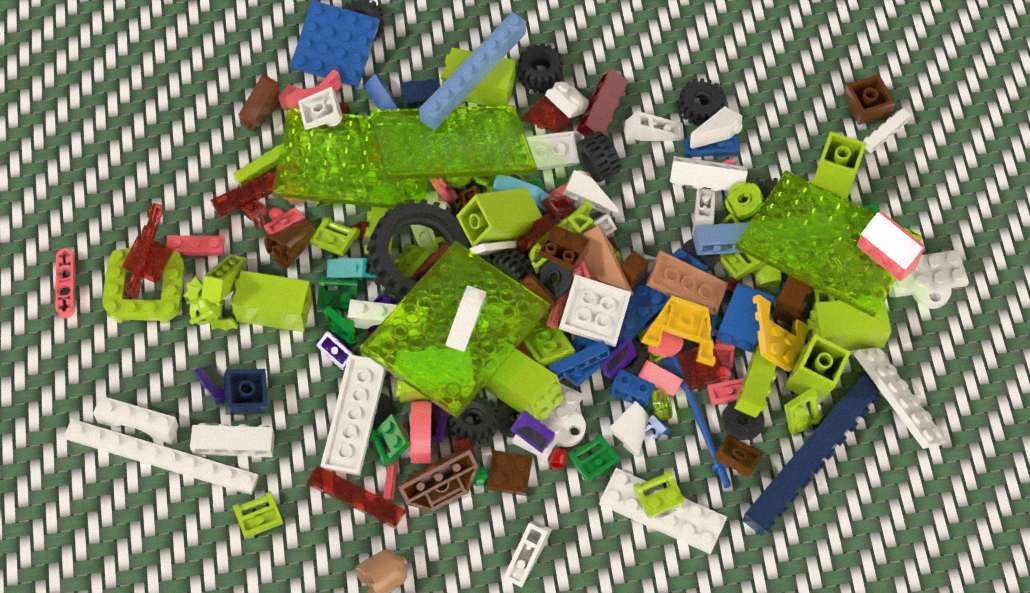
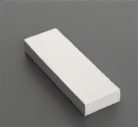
[469,240,518,256]

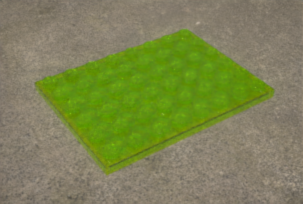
[370,105,537,181]
[272,108,434,209]
[735,171,922,318]
[360,241,551,419]

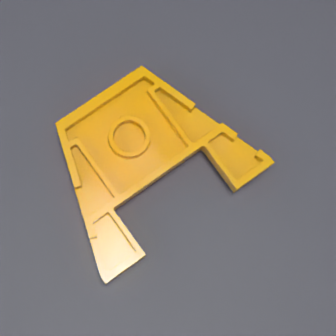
[753,294,809,371]
[641,295,716,367]

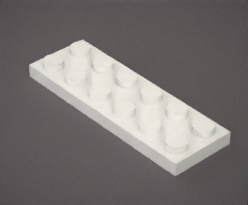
[854,347,947,449]
[320,355,388,476]
[599,468,727,554]

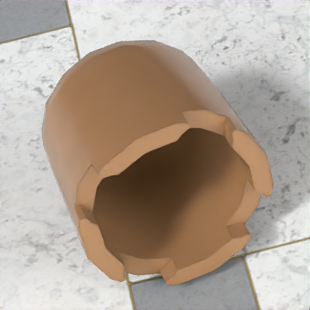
[355,549,408,593]

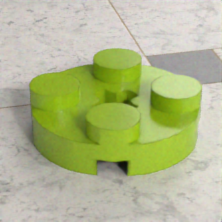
[725,182,764,220]

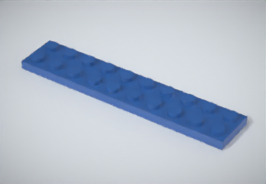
[550,248,708,387]

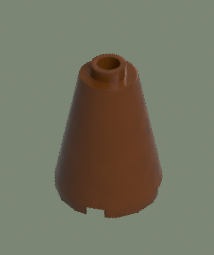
[264,220,317,268]

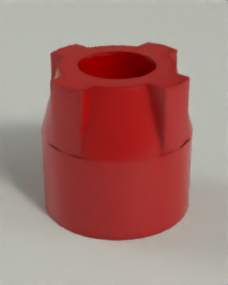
[549,448,567,469]

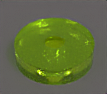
[652,388,673,421]

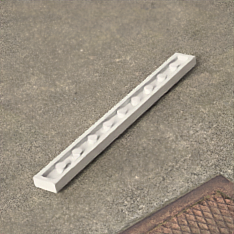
[64,419,259,495]

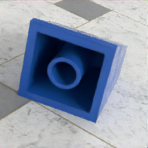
[716,283,774,353]

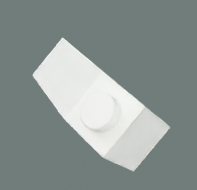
[690,106,742,149]
[625,111,684,141]
[563,170,619,218]
[692,188,715,235]
[445,285,486,352]
[504,520,552,587]

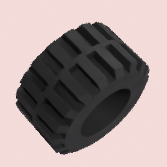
[518,43,563,93]
[577,131,621,183]
[483,249,536,302]

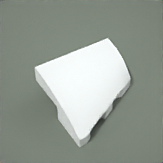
[609,401,649,458]

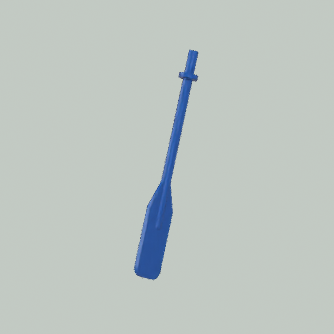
[661,342,731,488]

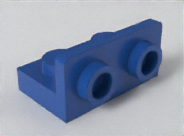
[611,369,655,410]

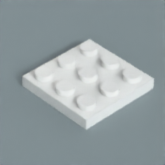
[559,275,631,347]

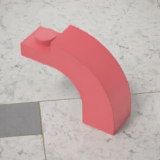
[278,70,342,114]
[410,400,432,463]

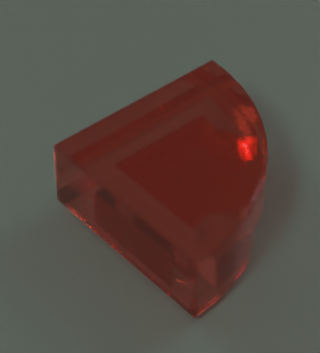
[345,221,368,241]

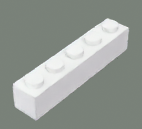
[863,108,911,153]

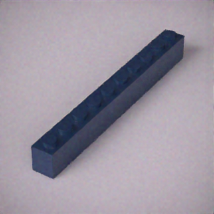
[742,373,882,536]

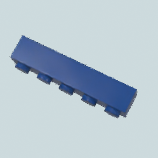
[548,341,610,380]

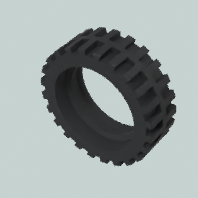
[366,199,473,307]

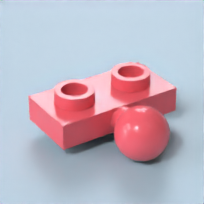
[264,207,306,235]
[707,366,744,406]

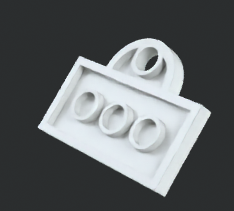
[886,249,969,309]
[512,383,586,460]

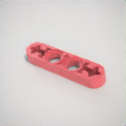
[55,248,75,318]

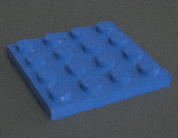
[290,0,380,88]

